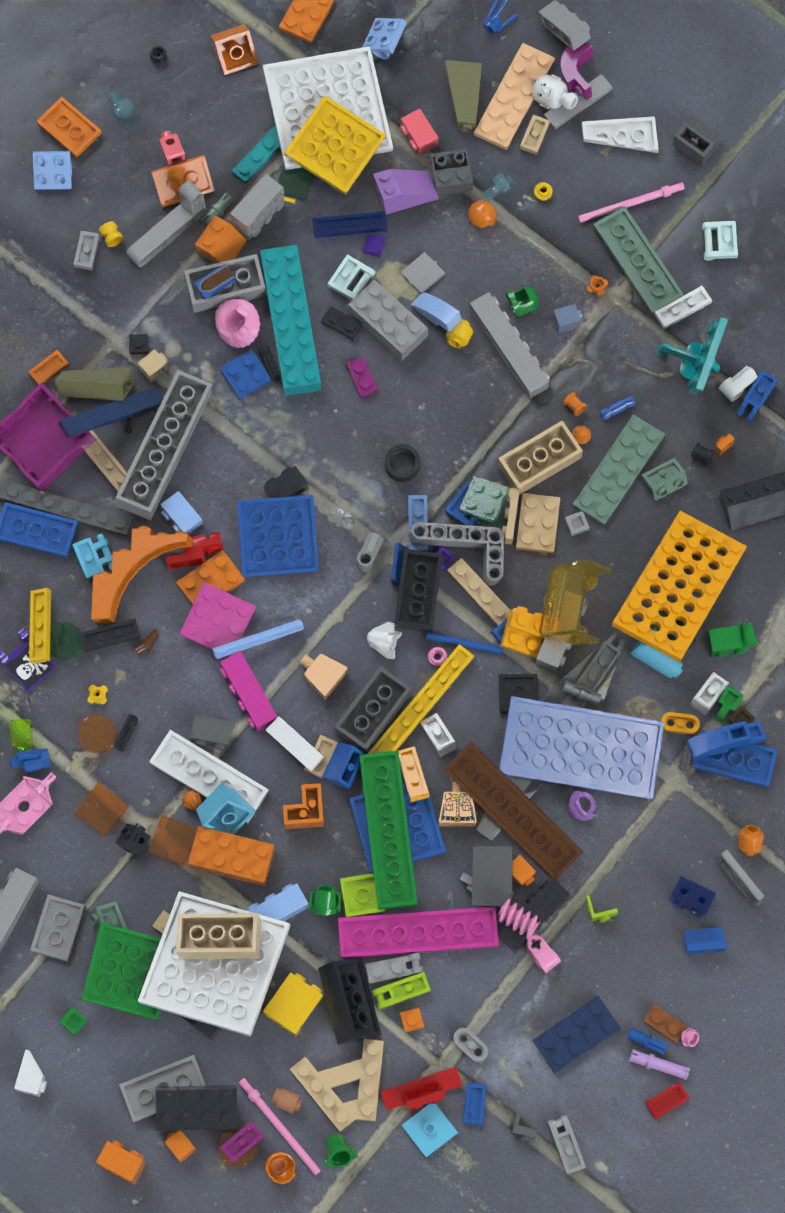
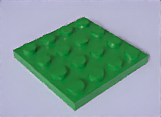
[80,922,161,1020]

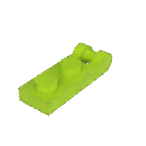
[372,972,431,1010]

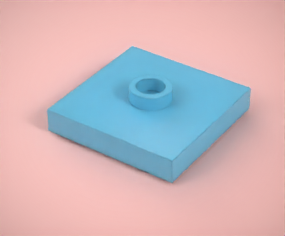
[402,1103,458,1158]

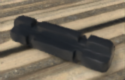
[258,345,281,380]
[115,714,138,752]

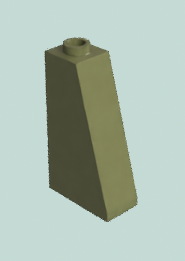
[445,60,482,132]
[55,367,134,401]

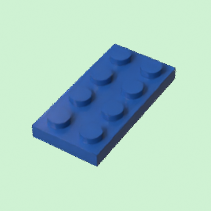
[0,502,78,558]
[693,730,778,788]

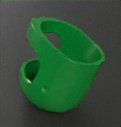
[505,286,539,317]

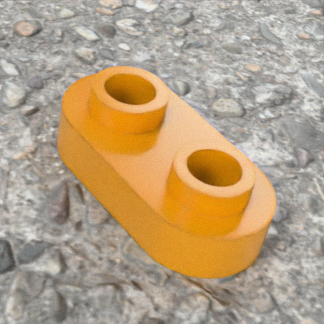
[661,712,700,735]

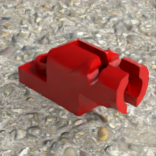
[166,532,223,570]

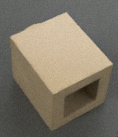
[138,349,168,382]

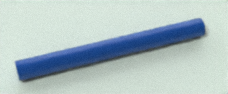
[426,632,503,655]

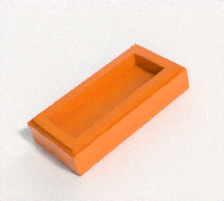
[28,350,69,385]

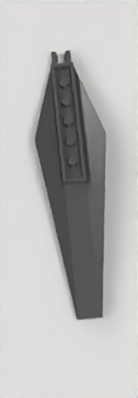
[475,630,627,841]

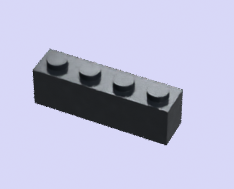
[498,878,570,953]

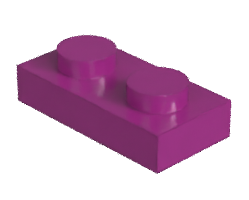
[346,357,378,398]
[220,1121,264,1163]

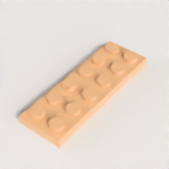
[474,43,555,150]

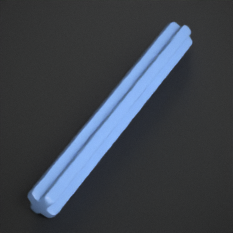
[213,620,304,659]

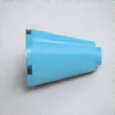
[630,626,683,678]

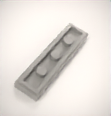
[544,74,613,130]

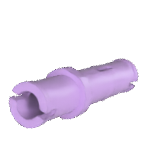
[629,1049,690,1080]

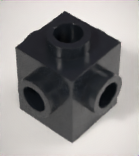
[115,823,151,856]

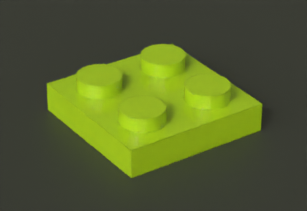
[340,873,385,917]

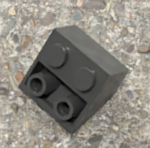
[673,118,724,166]
[430,148,473,196]

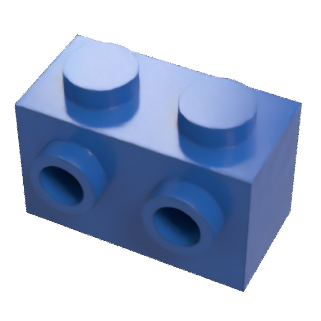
[322,742,365,789]

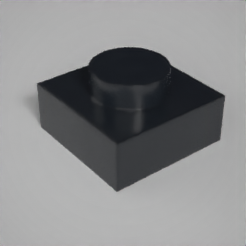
[129,334,148,355]

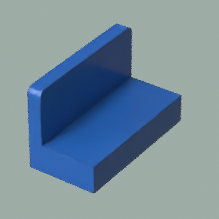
[684,927,727,955]

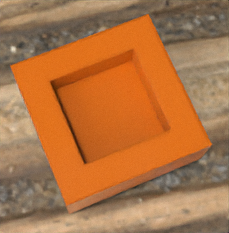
[715,433,735,456]
[400,1008,424,1033]

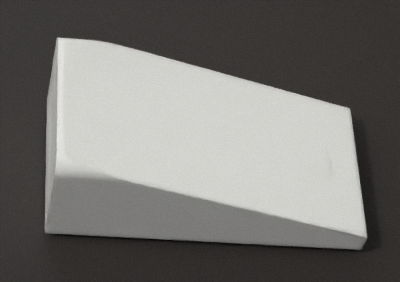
[690,672,729,715]
[420,713,457,757]

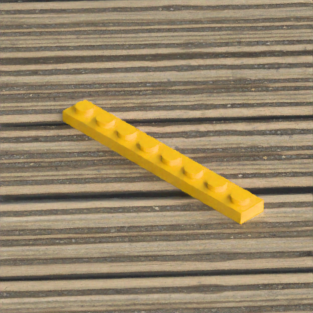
[368,644,474,754]

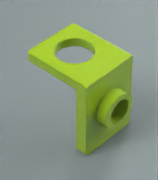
[585,895,618,923]

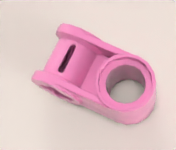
[525,935,561,974]

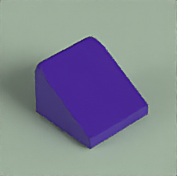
[363,235,386,258]
[431,545,455,571]

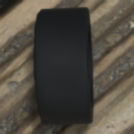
[385,444,421,482]

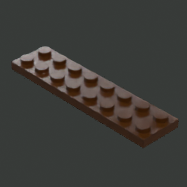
[444,742,584,880]

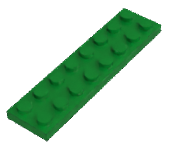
[359,751,417,910]

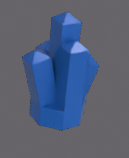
[9,748,50,774]

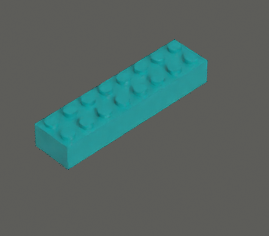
[260,245,321,396]

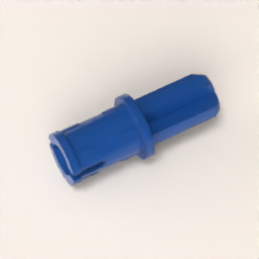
[627,1027,667,1054]

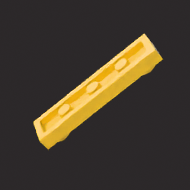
[29,588,51,664]

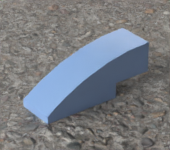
[410,292,462,332]

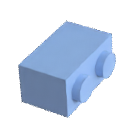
[160,491,203,535]

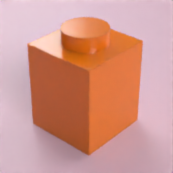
[512,855,536,888]
[165,1130,196,1163]

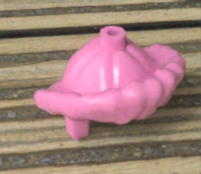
[215,299,260,348]

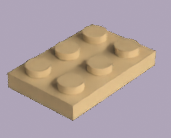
[516,493,560,554]

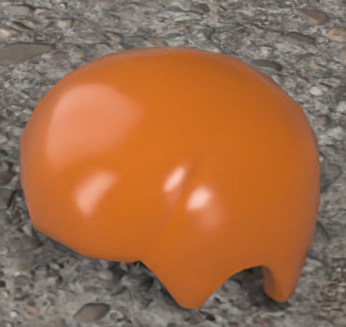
[468,200,497,229]
[265,1152,296,1184]

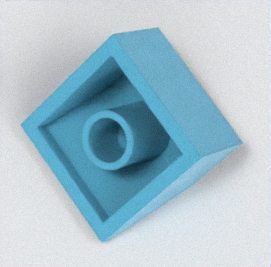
[196,783,256,835]

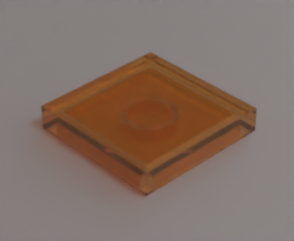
[74,782,129,837]
[148,815,197,866]

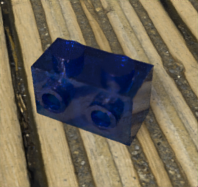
[669,876,716,918]

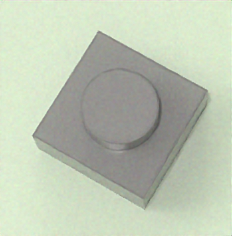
[565,511,590,536]

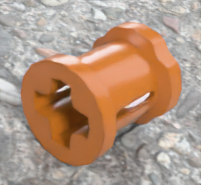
[562,392,587,417]

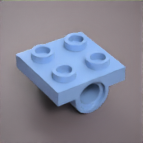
[362,18,407,59]
[33,151,72,189]

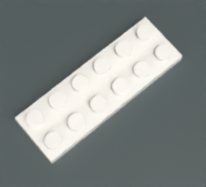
[149,730,269,823]

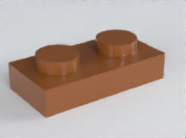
[642,1004,687,1044]

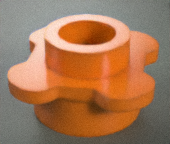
[587,276,608,296]

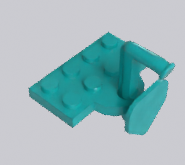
[656,317,728,396]

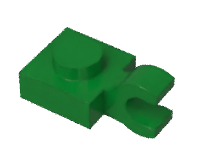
[715,686,744,723]

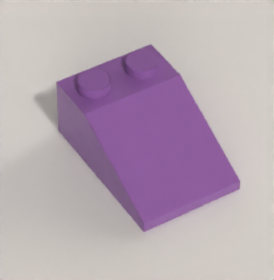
[373,169,439,215]

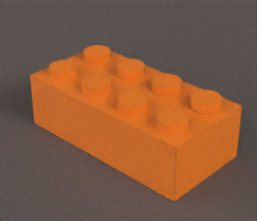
[188,826,275,887]

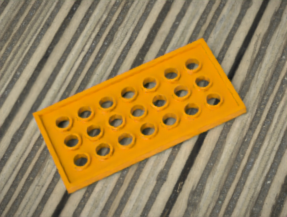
[611,511,747,663]

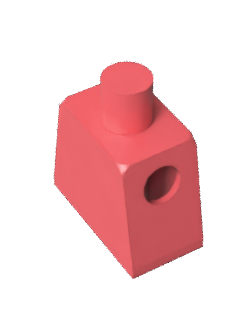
[159,131,186,166]

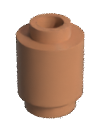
[271,1088,303,1114]

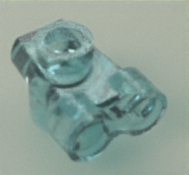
[107,91,136,119]
[483,171,513,200]

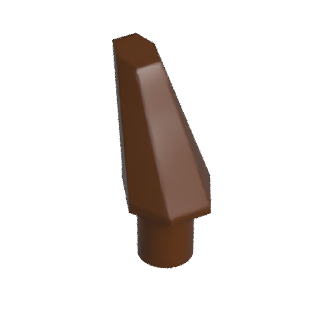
[135,629,159,655]

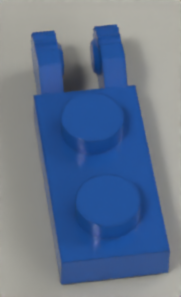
[736,370,779,422]

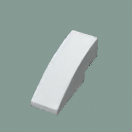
[266,716,324,771]

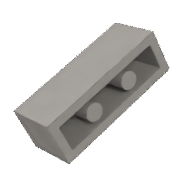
[538,0,591,50]

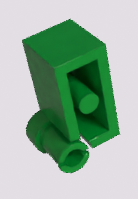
[707,622,758,658]

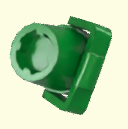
[309,885,341,915]
[324,1134,358,1169]

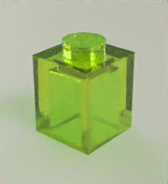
[11,719,33,750]

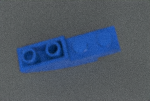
[686,721,767,759]

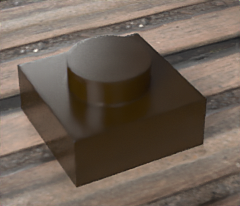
[728,705,755,724]

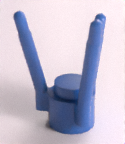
[483,0,518,34]

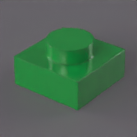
[60,1007,88,1035]

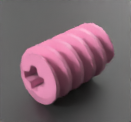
[496,898,541,940]

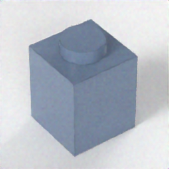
[553,304,583,334]

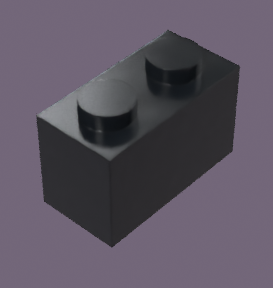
[264,466,309,498]

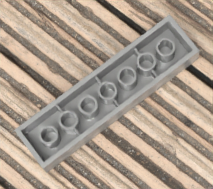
[115,370,212,521]

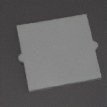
[401,252,445,294]

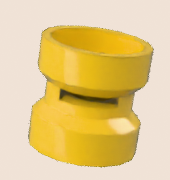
[99,221,123,247]

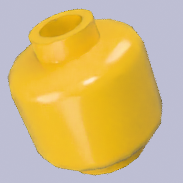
[446,319,473,348]

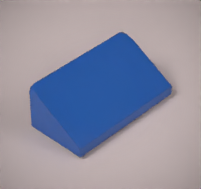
[391,542,408,585]

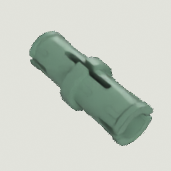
[201,193,234,226]

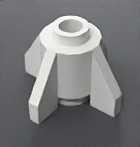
[367,622,402,659]

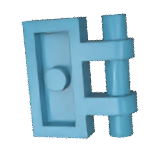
[72,534,113,580]

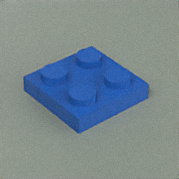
[220,349,272,400]

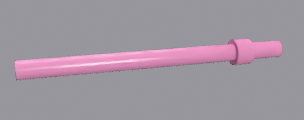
[578,182,685,223]
[238,1078,321,1176]

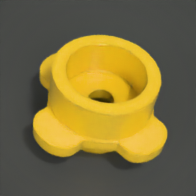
[88,685,108,704]

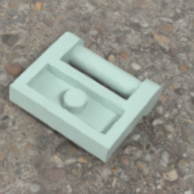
[702,221,738,261]
[327,254,375,301]

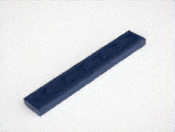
[58,387,164,439]

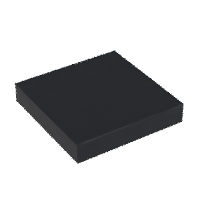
[499,674,538,713]

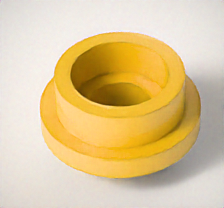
[534,182,553,201]

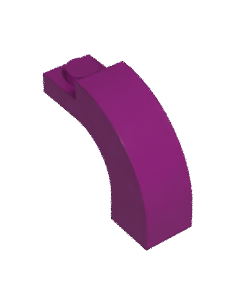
[561,42,593,100]

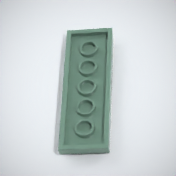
[593,206,684,315]
[572,414,665,526]

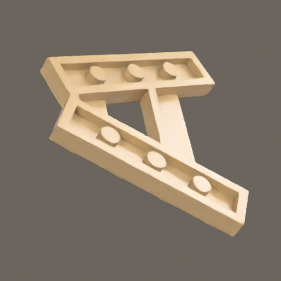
[290,1039,384,1132]

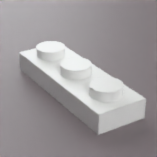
[654,286,712,330]

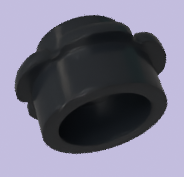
[149,46,167,63]

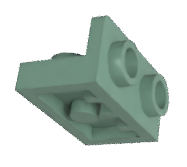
[642,458,688,500]
[89,901,127,937]

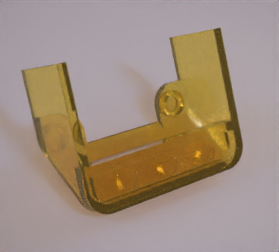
[539,559,613,645]

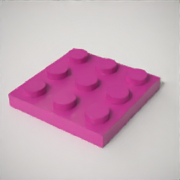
[179,582,256,657]

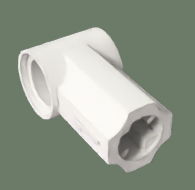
[719,366,758,402]

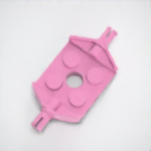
[0,772,57,835]

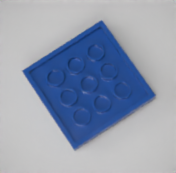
[237,495,319,577]
[349,783,446,874]

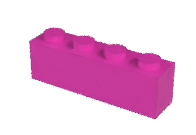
[219,651,277,732]

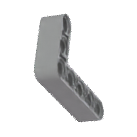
[126,181,206,267]
[408,522,504,586]

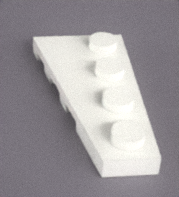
[582,117,659,153]

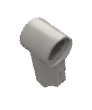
[357,532,384,572]

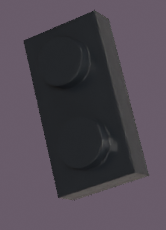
[321,306,363,340]

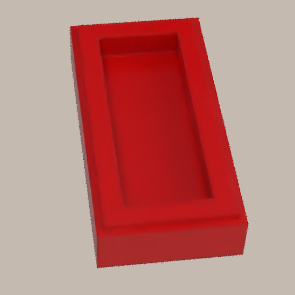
[645,1082,690,1120]

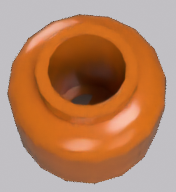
[737,825,764,856]

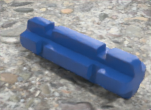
[600,395,635,420]

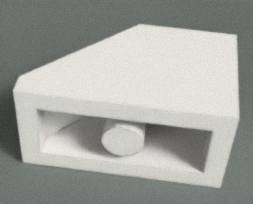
[14,1050,47,1097]

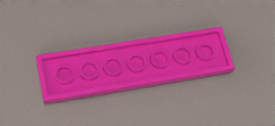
[338,907,499,958]

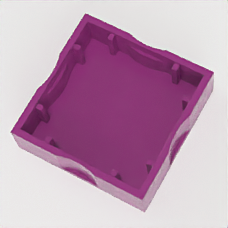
[0,382,97,491]

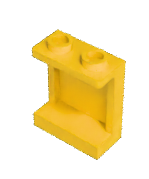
[263,972,323,1037]

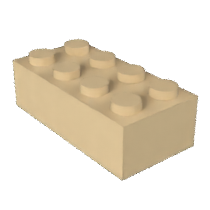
[498,420,583,495]
[176,913,261,960]

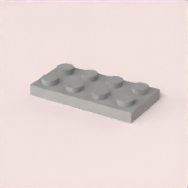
[119,1055,206,1123]

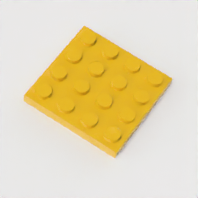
[284,96,386,195]

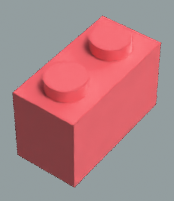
[400,109,438,155]

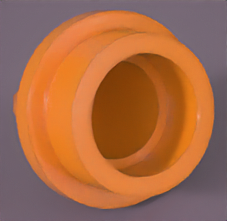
[572,426,591,444]
[182,790,202,810]

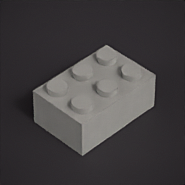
[230,174,285,241]

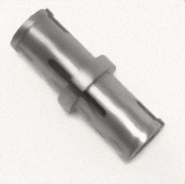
[561,680,602,706]

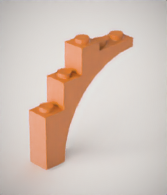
[91,526,192,624]

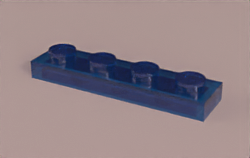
[312,211,388,238]

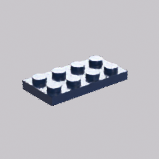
[532,996,621,1074]

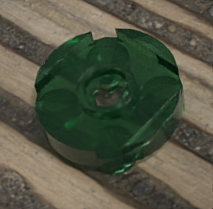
[50,622,84,661]

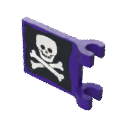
[0,628,57,692]

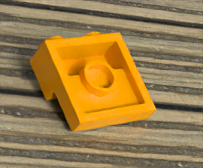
[500,606,550,659]

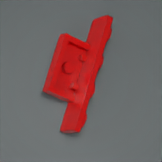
[381,1067,462,1110]

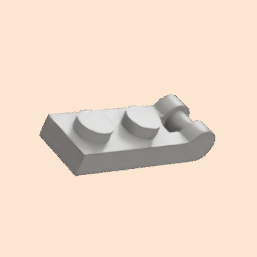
[365,953,424,985]
[547,1115,586,1175]

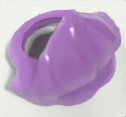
[568,791,596,821]

